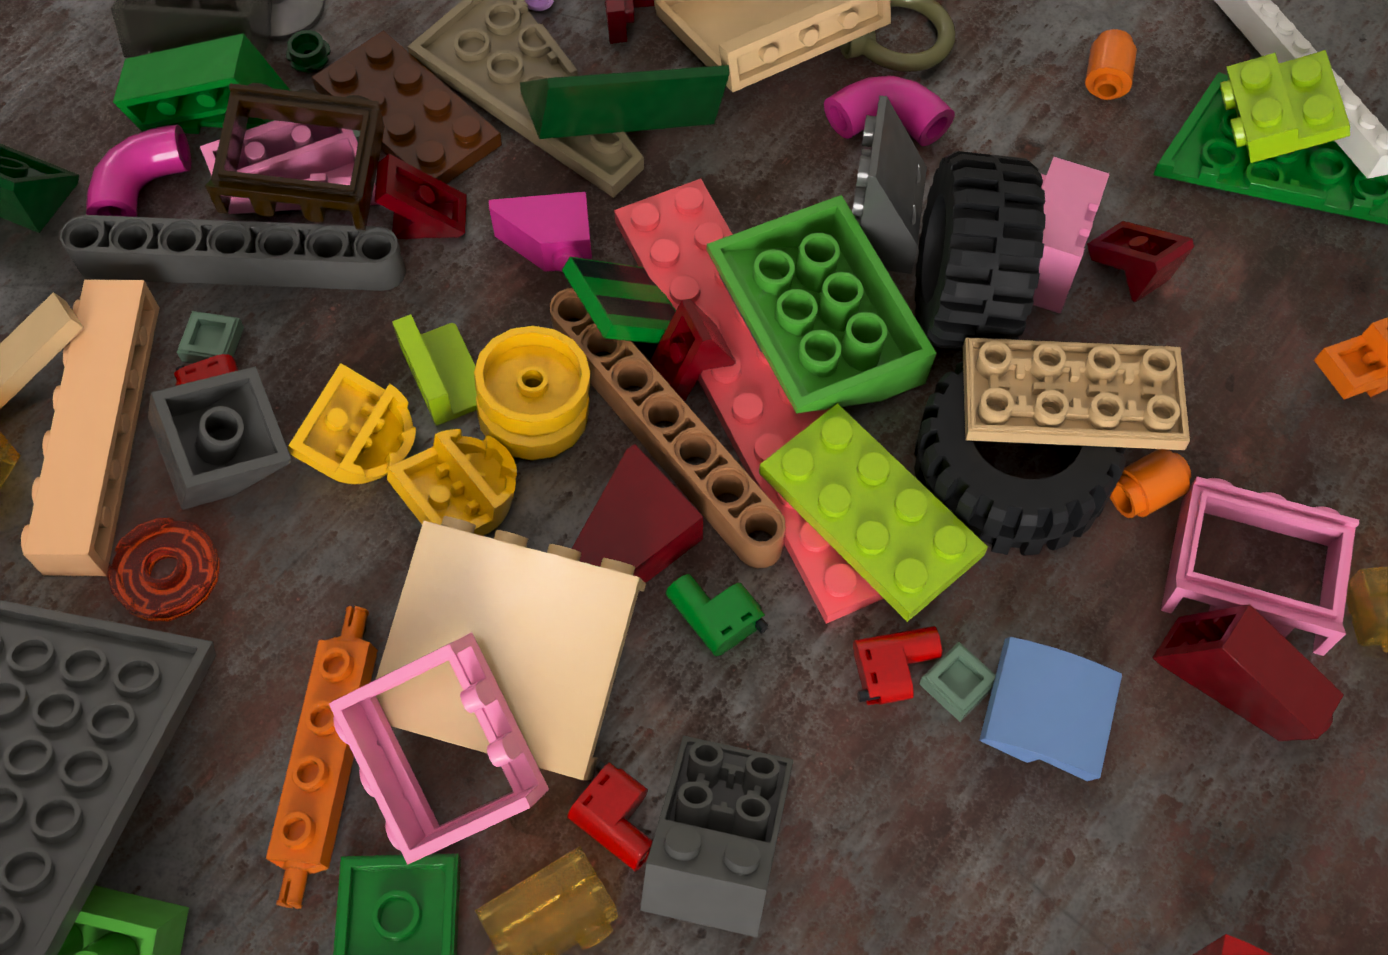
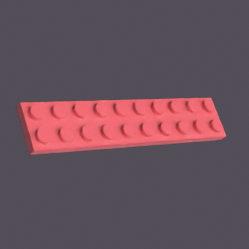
[614,178,884,624]

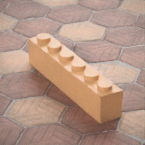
[21,280,160,576]

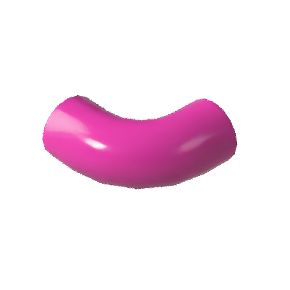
[824,76,955,146]
[86,124,191,217]

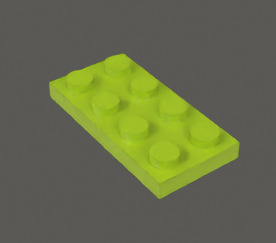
[759,403,988,622]

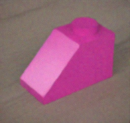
[489,192,592,272]

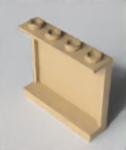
[654,0,891,92]
[376,516,646,780]

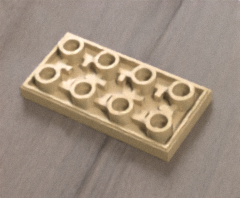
[963,338,1190,450]

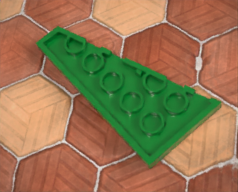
[1153,72,1388,225]

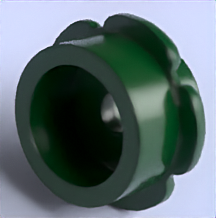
[286,30,331,73]

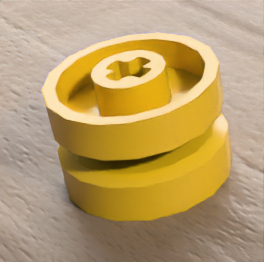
[474,326,590,460]

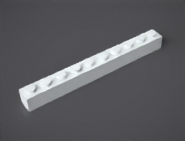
[1214,0,1388,179]

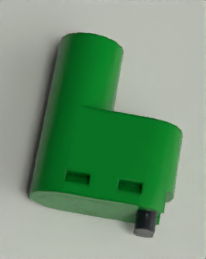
[665,574,768,657]

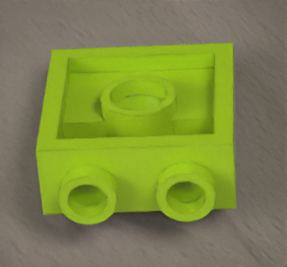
[1220,50,1350,163]

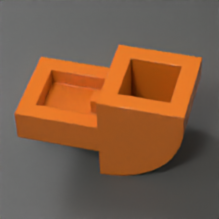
[1314,317,1388,400]

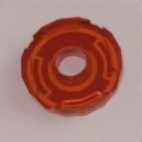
[107,518,220,621]

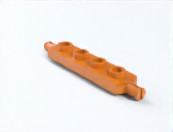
[266,606,378,909]

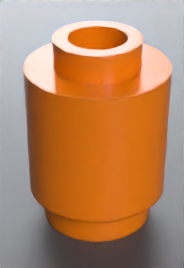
[1085,29,1137,100]
[1110,449,1191,518]

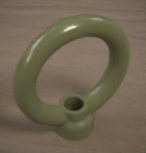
[839,0,955,72]

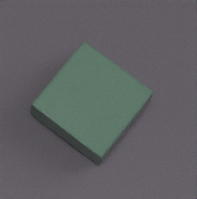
[177,311,244,363]
[919,642,996,722]

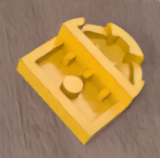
[287,363,416,484]
[387,429,517,536]

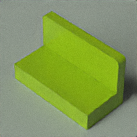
[392,314,477,426]

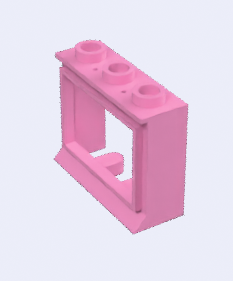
[1161,477,1359,656]
[329,632,549,865]

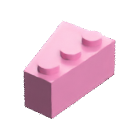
[200,120,380,214]
[1033,157,1109,314]

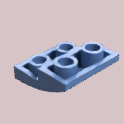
[979,637,1122,781]

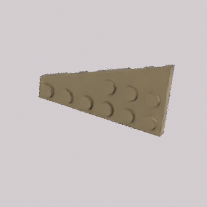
[407,0,644,198]

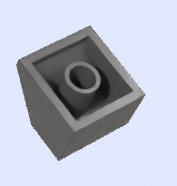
[148,366,291,510]

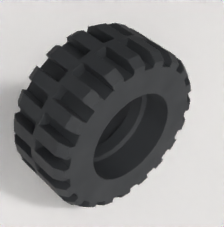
[914,151,1046,351]
[914,360,1127,556]

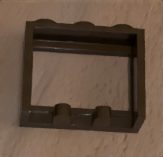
[205,83,385,230]

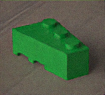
[113,33,291,134]

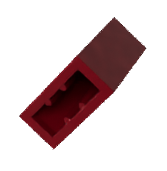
[571,444,703,583]
[1152,604,1344,741]

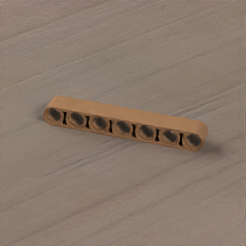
[550,288,786,569]

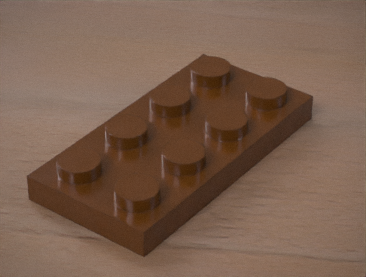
[312,30,502,184]

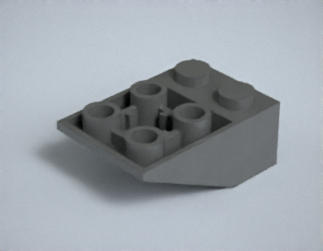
[852,95,927,274]
[640,735,793,937]

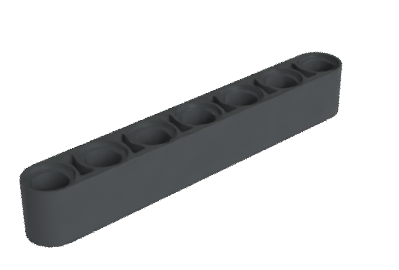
[60,215,406,291]

